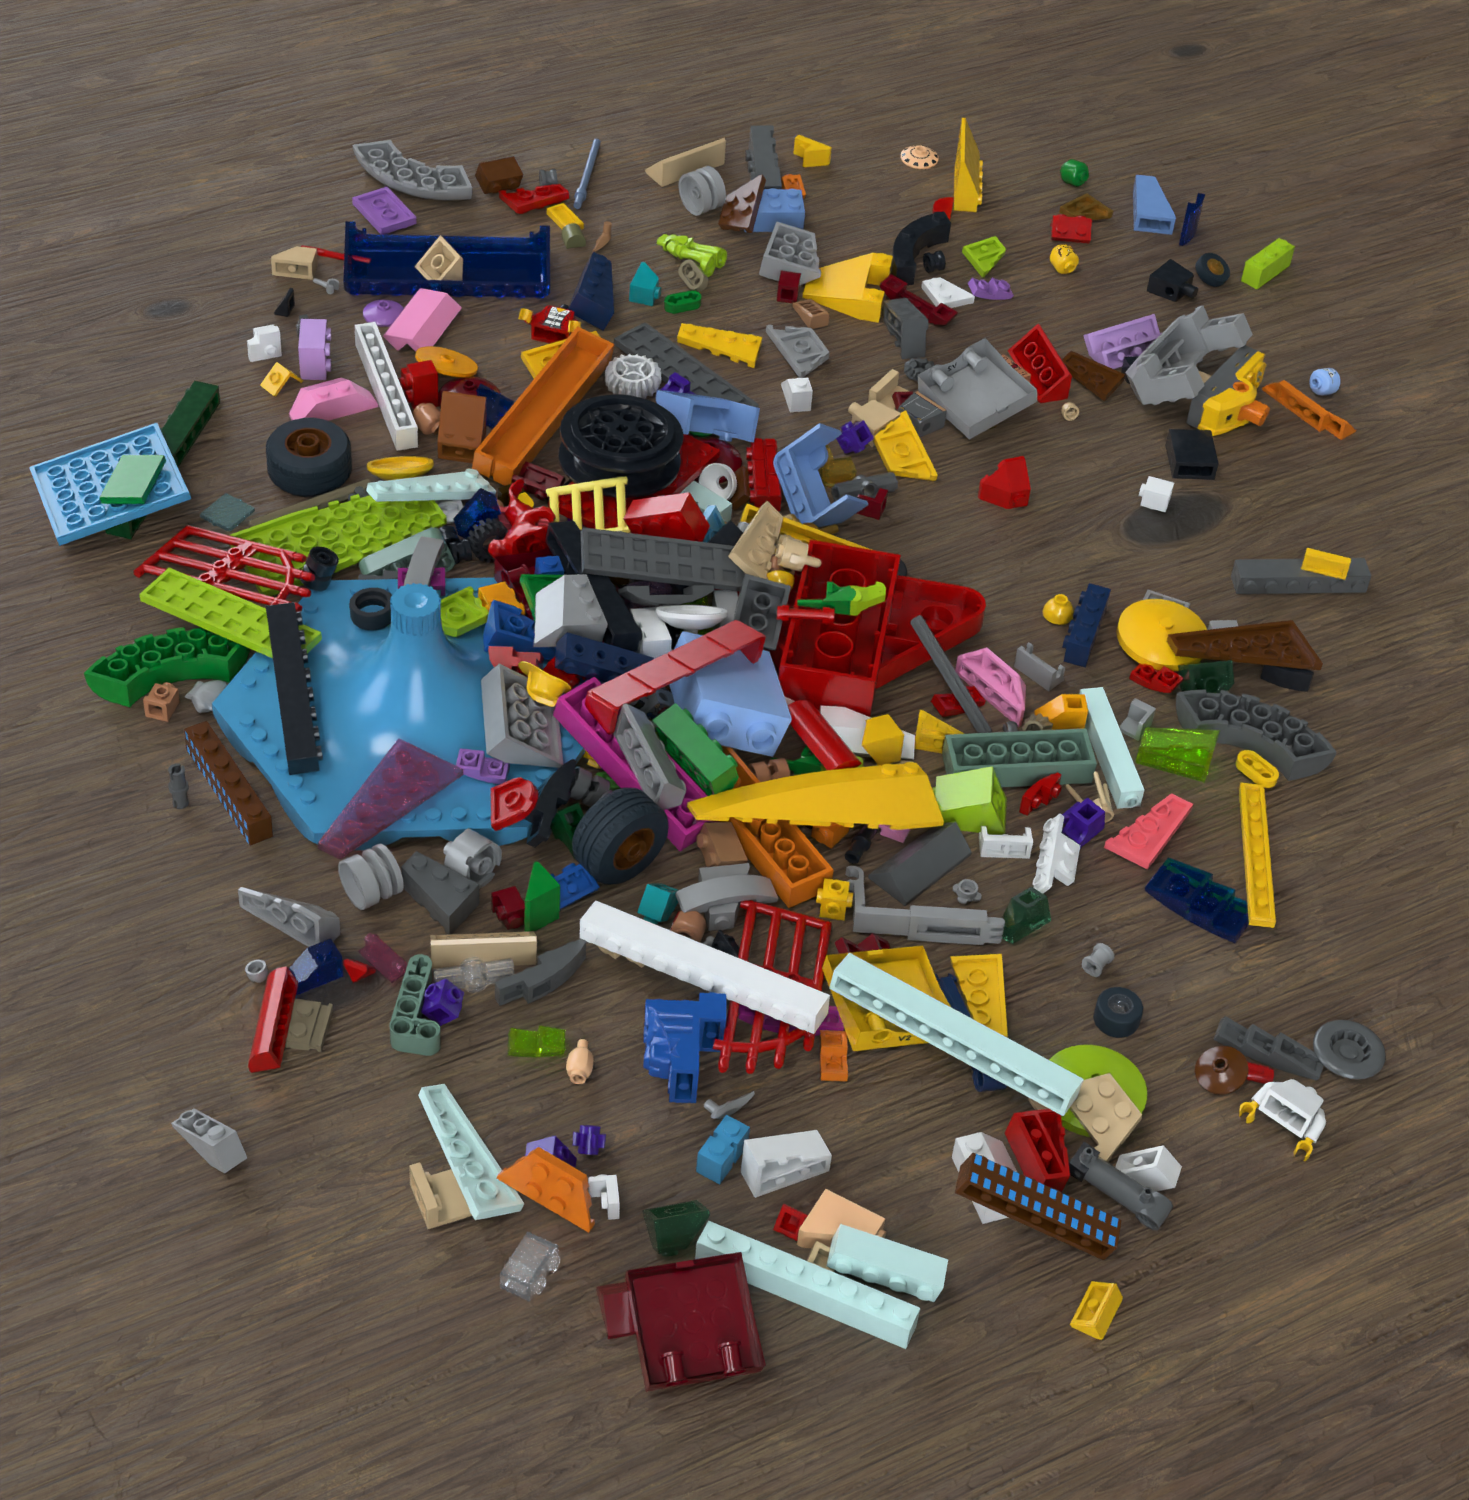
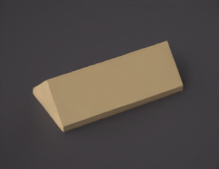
[645,138,726,187]
[430,931,537,969]

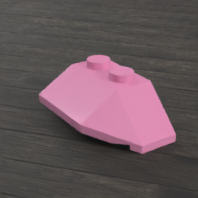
[289,378,378,421]
[955,647,1026,727]

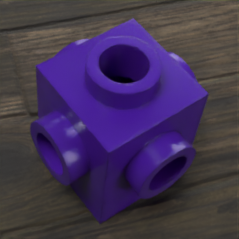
[836,420,874,454]
[421,978,464,1026]

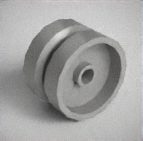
[678,166,726,216]

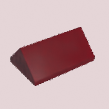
[596,1282,635,1339]

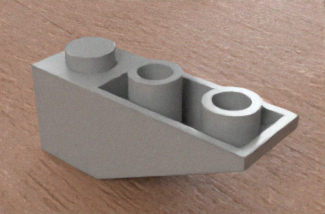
[171,1108,247,1173]

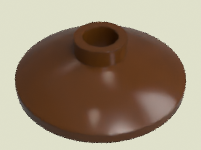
[1195,1046,1249,1095]

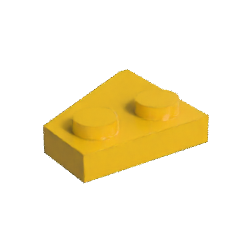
[914,710,964,754]

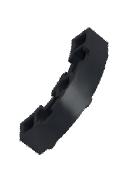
[891,211,951,286]

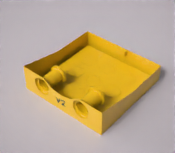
[822,946,951,1051]

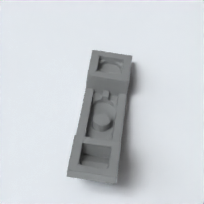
[404,536,444,587]
[675,875,778,913]

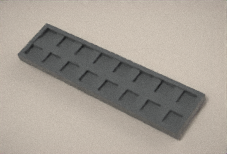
[614,322,759,408]
[581,527,746,592]

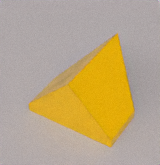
[862,714,904,766]

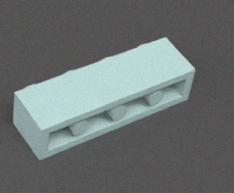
[826,1224,948,1302]

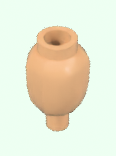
[566,1039,593,1084]

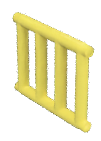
[546,476,631,533]

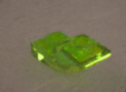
[507,1026,565,1057]

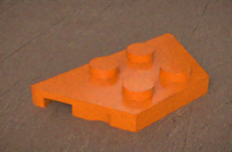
[496,1147,595,1233]

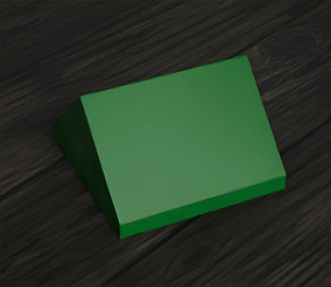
[524,862,560,932]

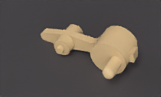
[775,534,821,572]

